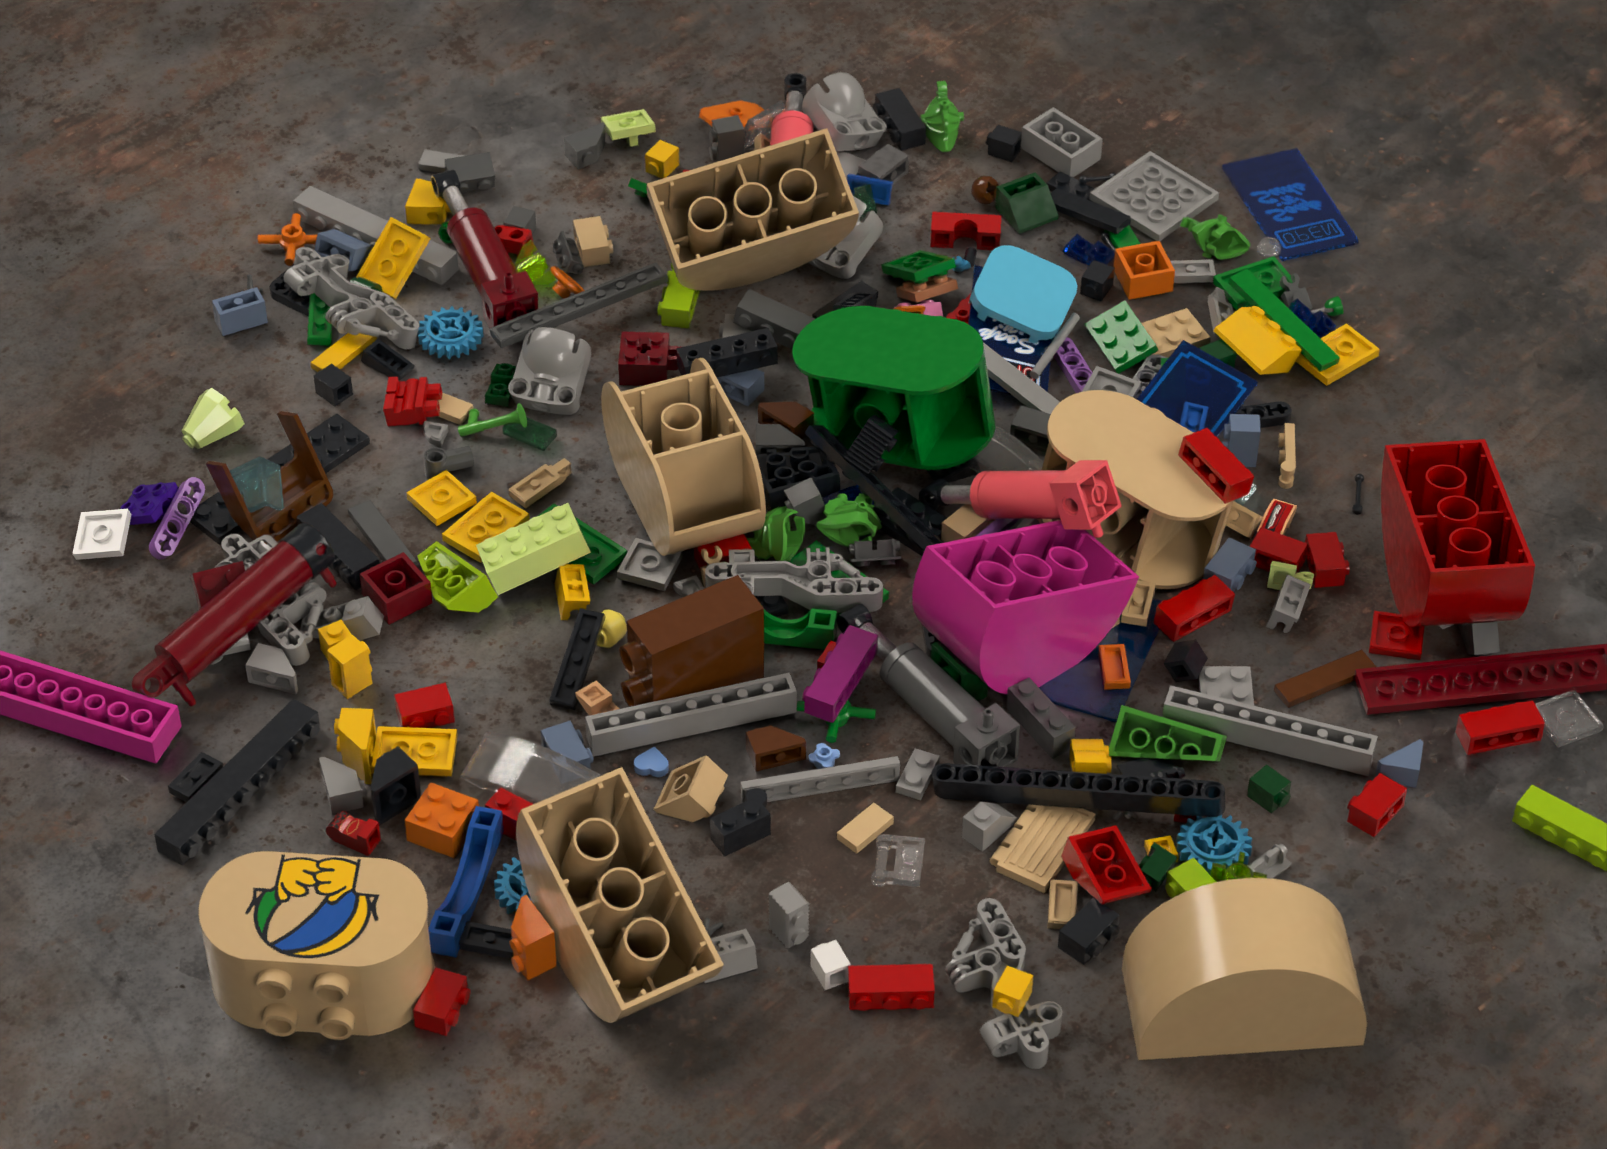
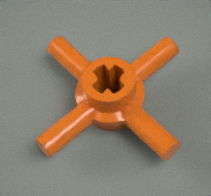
[258,213,317,266]

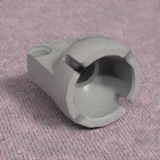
[802,72,887,151]
[808,196,883,279]
[508,327,591,415]

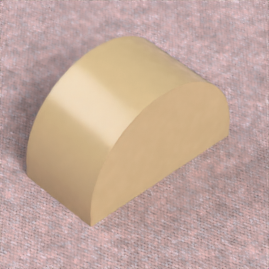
[647,128,859,291]
[516,767,724,1023]
[1122,878,1367,1060]

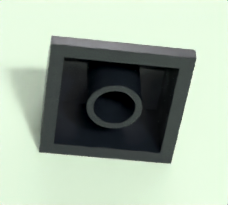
[371,746,421,826]

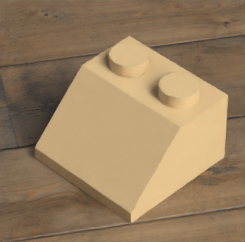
[653,755,728,822]

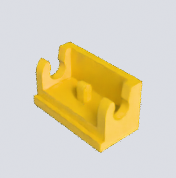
[554,564,590,620]

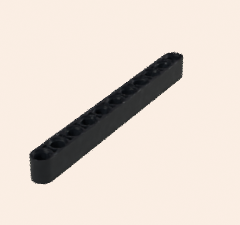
[932,763,1226,817]

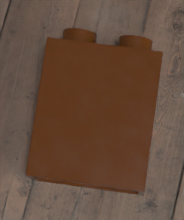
[619,575,764,707]

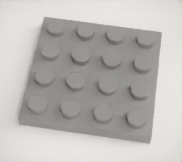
[1090,151,1219,241]

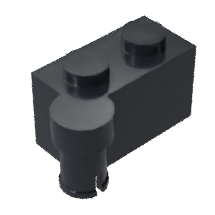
[710,788,771,857]

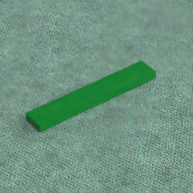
[1228,269,1340,372]

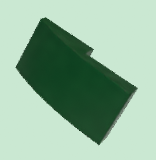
[485,363,517,406]

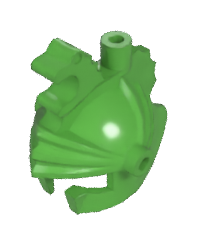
[920,81,964,152]
[1180,215,1251,260]
[816,493,882,547]
[747,506,805,562]

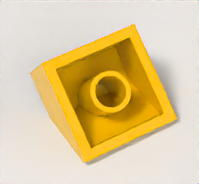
[334,708,376,784]

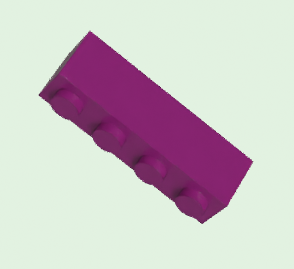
[802,625,878,723]

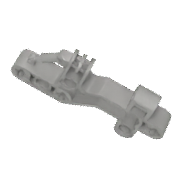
[284,247,419,349]
[215,534,327,666]
[705,547,883,613]
[945,898,1062,1069]

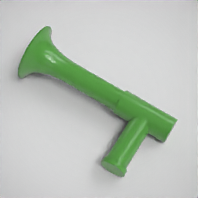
[458,403,527,437]

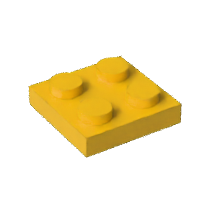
[406,470,477,526]

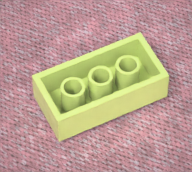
[476,503,591,595]

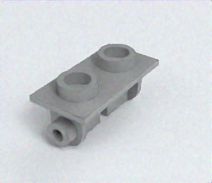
[1234,844,1292,879]

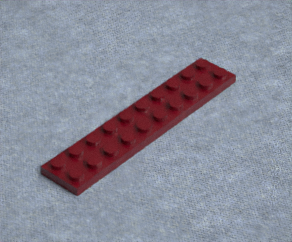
[1355,644,1607,715]

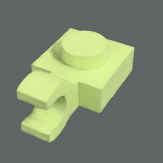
[1267,561,1314,590]

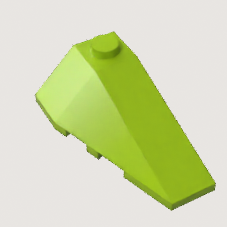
[417,541,498,613]

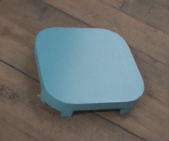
[969,245,1078,344]

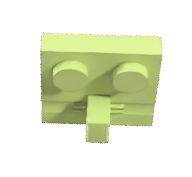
[601,109,656,147]

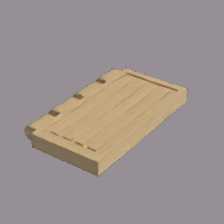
[989,805,1095,893]

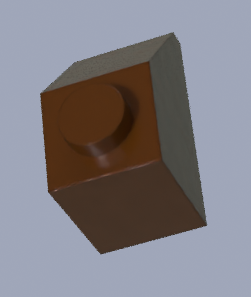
[758,401,814,439]
[746,726,806,772]

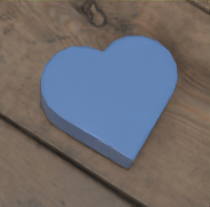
[634,746,669,777]

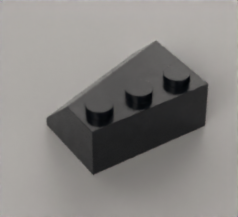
[756,446,841,511]

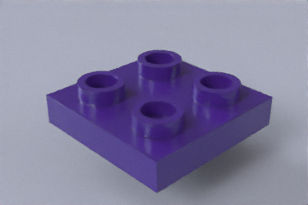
[120,482,179,525]

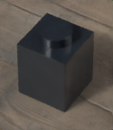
[986,125,1022,162]
[1080,260,1115,301]
[313,364,353,406]
[1163,639,1208,682]

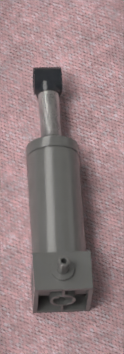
[837,604,1020,767]

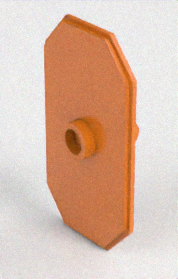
[699,100,771,128]

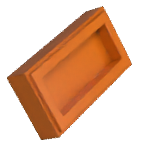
[1098,644,1131,690]

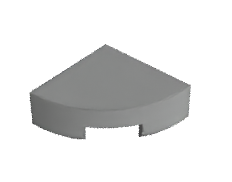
[424,421,448,447]
[673,575,705,597]

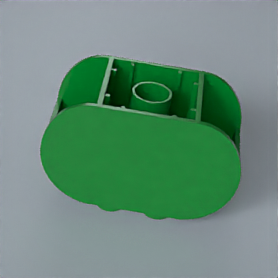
[792,306,996,470]

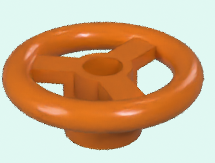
[550,266,585,299]

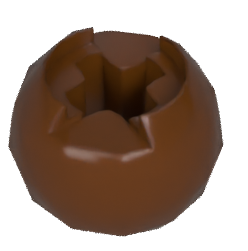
[971,175,999,204]

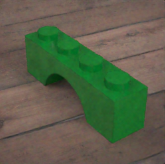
[760,603,837,650]

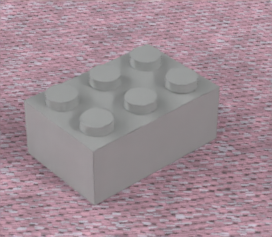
[1021,107,1103,177]

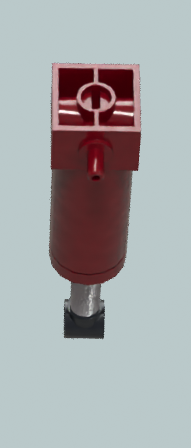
[431,169,538,329]

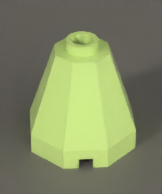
[182,388,245,449]

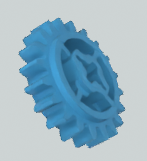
[418,306,484,359]
[1176,815,1252,878]
[494,857,531,914]

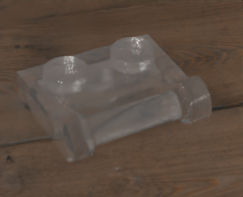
[871,834,925,887]

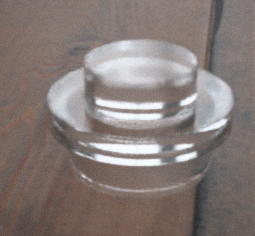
[1258,237,1281,258]

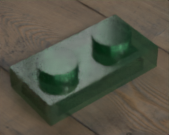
[502,417,557,451]

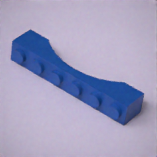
[428,806,504,957]

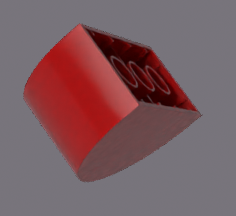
[1381,439,1535,627]

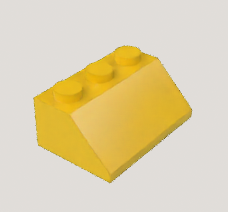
[1213,306,1302,375]

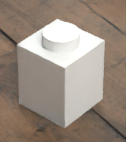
[811,940,851,990]

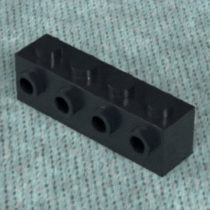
[676,328,778,378]

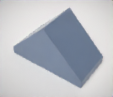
[1375,739,1423,788]

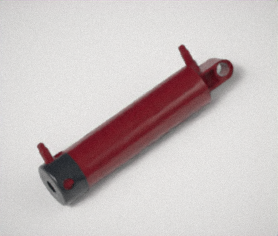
[132,522,337,707]

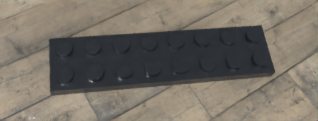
[186,413,370,545]

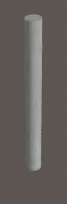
[1030,313,1080,379]

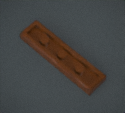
[1274,649,1376,708]

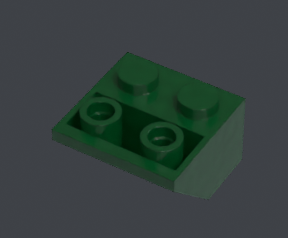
[995,172,1058,234]

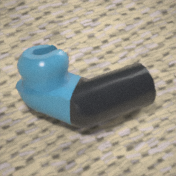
[953,247,977,272]

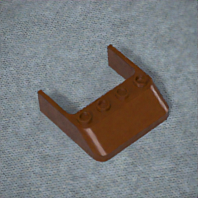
[206,411,333,545]

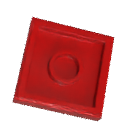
[1369,611,1424,660]

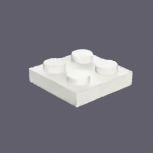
[73,509,132,560]

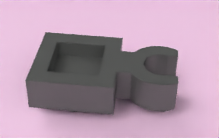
[1279,273,1313,315]

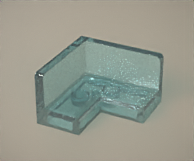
[229,456,284,513]

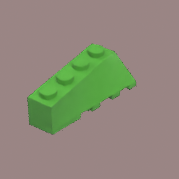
[1109,705,1227,761]

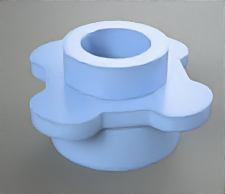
[809,743,840,769]

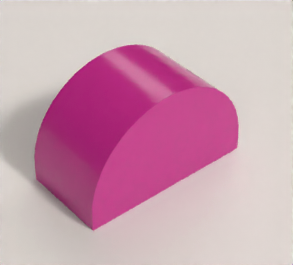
[912,520,1139,694]

